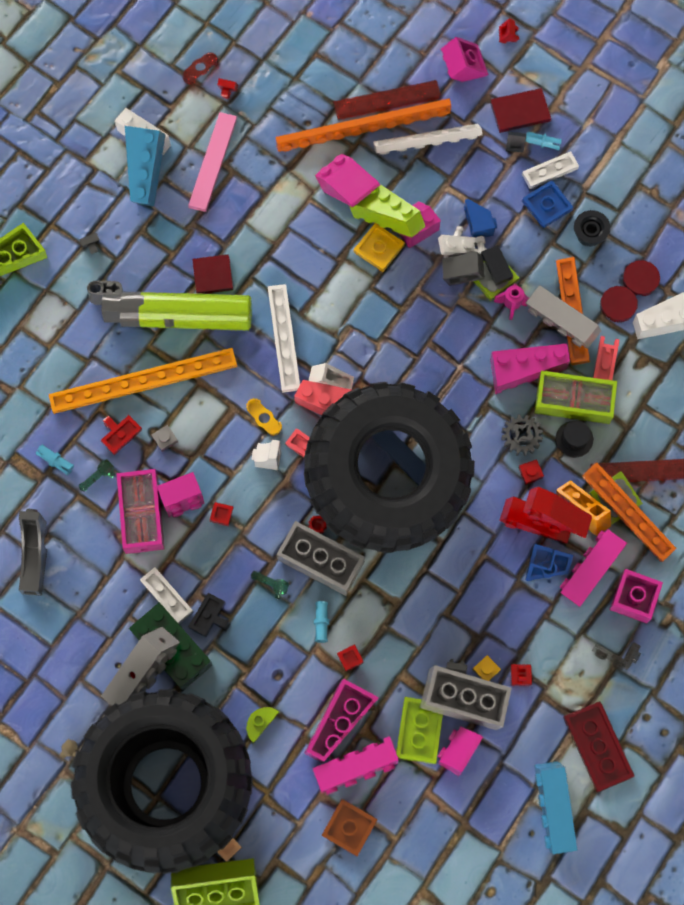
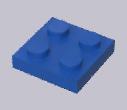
[522,180,574,228]

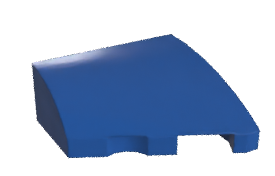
[525,544,574,581]

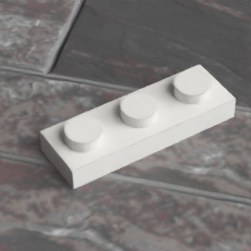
[522,151,579,190]
[140,567,193,624]

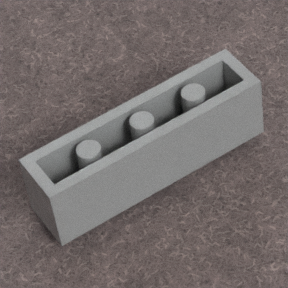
[526,285,601,349]

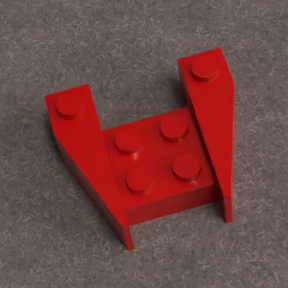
[499,486,592,544]

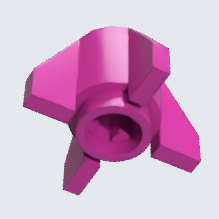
[494,283,529,320]

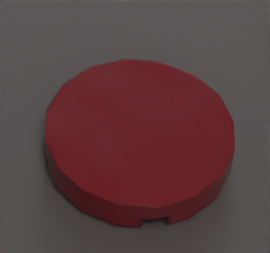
[623,260,660,296]
[600,286,638,322]

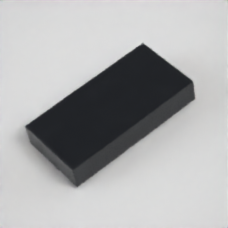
[481,245,513,285]

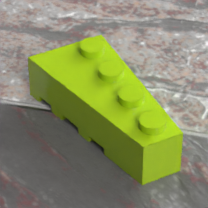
[349,184,426,237]
[0,222,48,276]

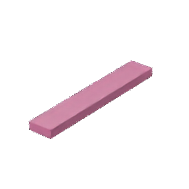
[188,112,237,212]

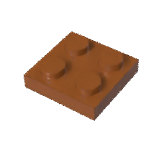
[321,799,378,856]

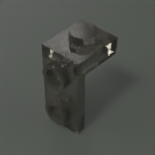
[592,642,641,670]

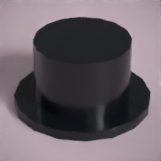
[574,210,611,247]
[555,421,594,458]

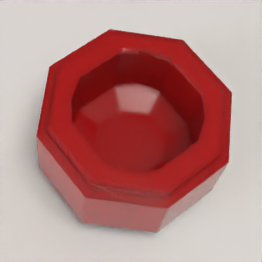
[309,516,327,534]

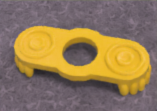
[246,398,282,436]

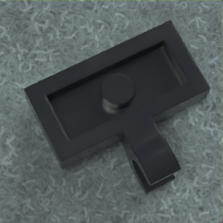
[188,593,230,637]

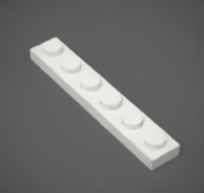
[373,124,482,155]
[268,284,300,393]

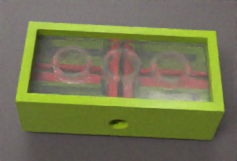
[534,370,617,424]

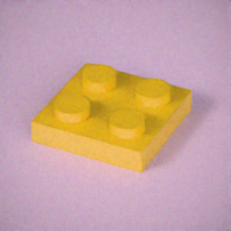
[353,223,405,272]

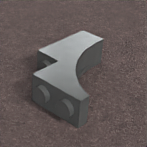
[18,509,47,596]

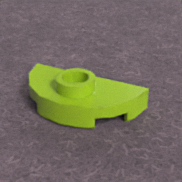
[246,707,280,744]

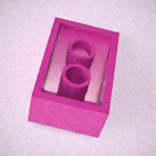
[315,154,380,207]

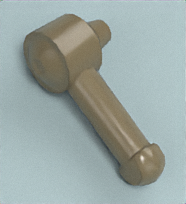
[60,739,79,759]

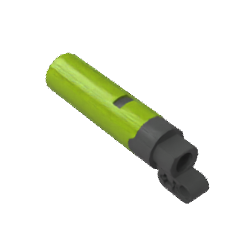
[87,280,252,331]

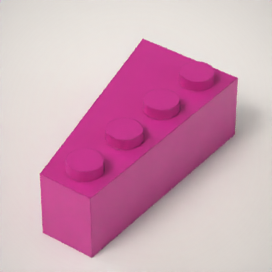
[490,344,570,394]
[560,529,627,607]
[304,679,379,763]
[313,736,399,795]

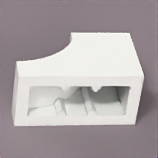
[309,363,354,389]
[252,440,281,470]

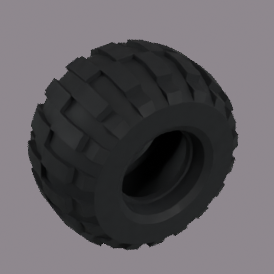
[304,382,475,553]
[71,689,253,874]

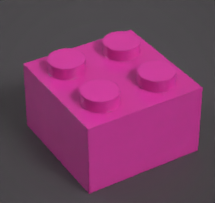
[156,472,205,517]
[609,569,663,624]

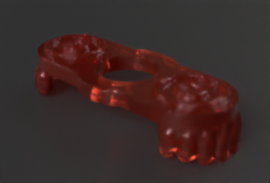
[183,52,219,85]

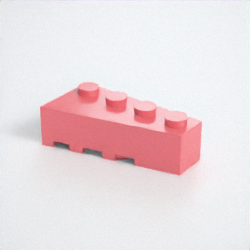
[294,380,352,415]

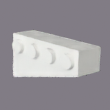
[633,292,684,339]

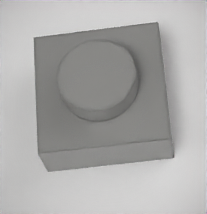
[152,425,178,452]

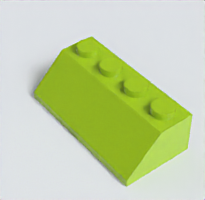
[171,858,260,905]

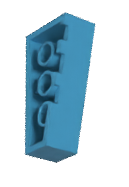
[125,126,166,206]
[534,761,578,854]

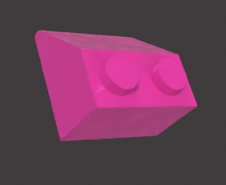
[441,37,488,82]
[398,201,441,249]
[437,726,483,776]

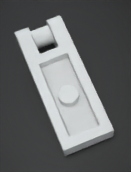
[438,235,487,257]

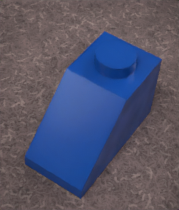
[464,199,497,237]

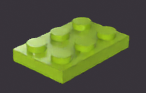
[396,697,443,765]

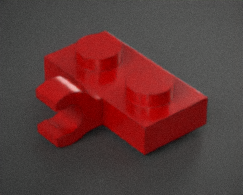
[101,415,142,455]

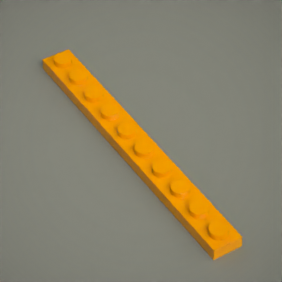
[48,348,237,414]

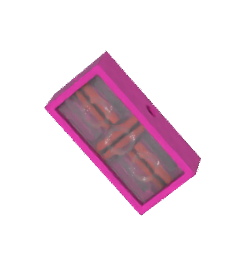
[116,469,165,554]

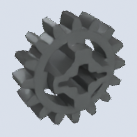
[501,414,543,456]

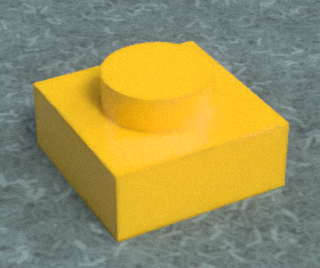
[472,655,501,681]

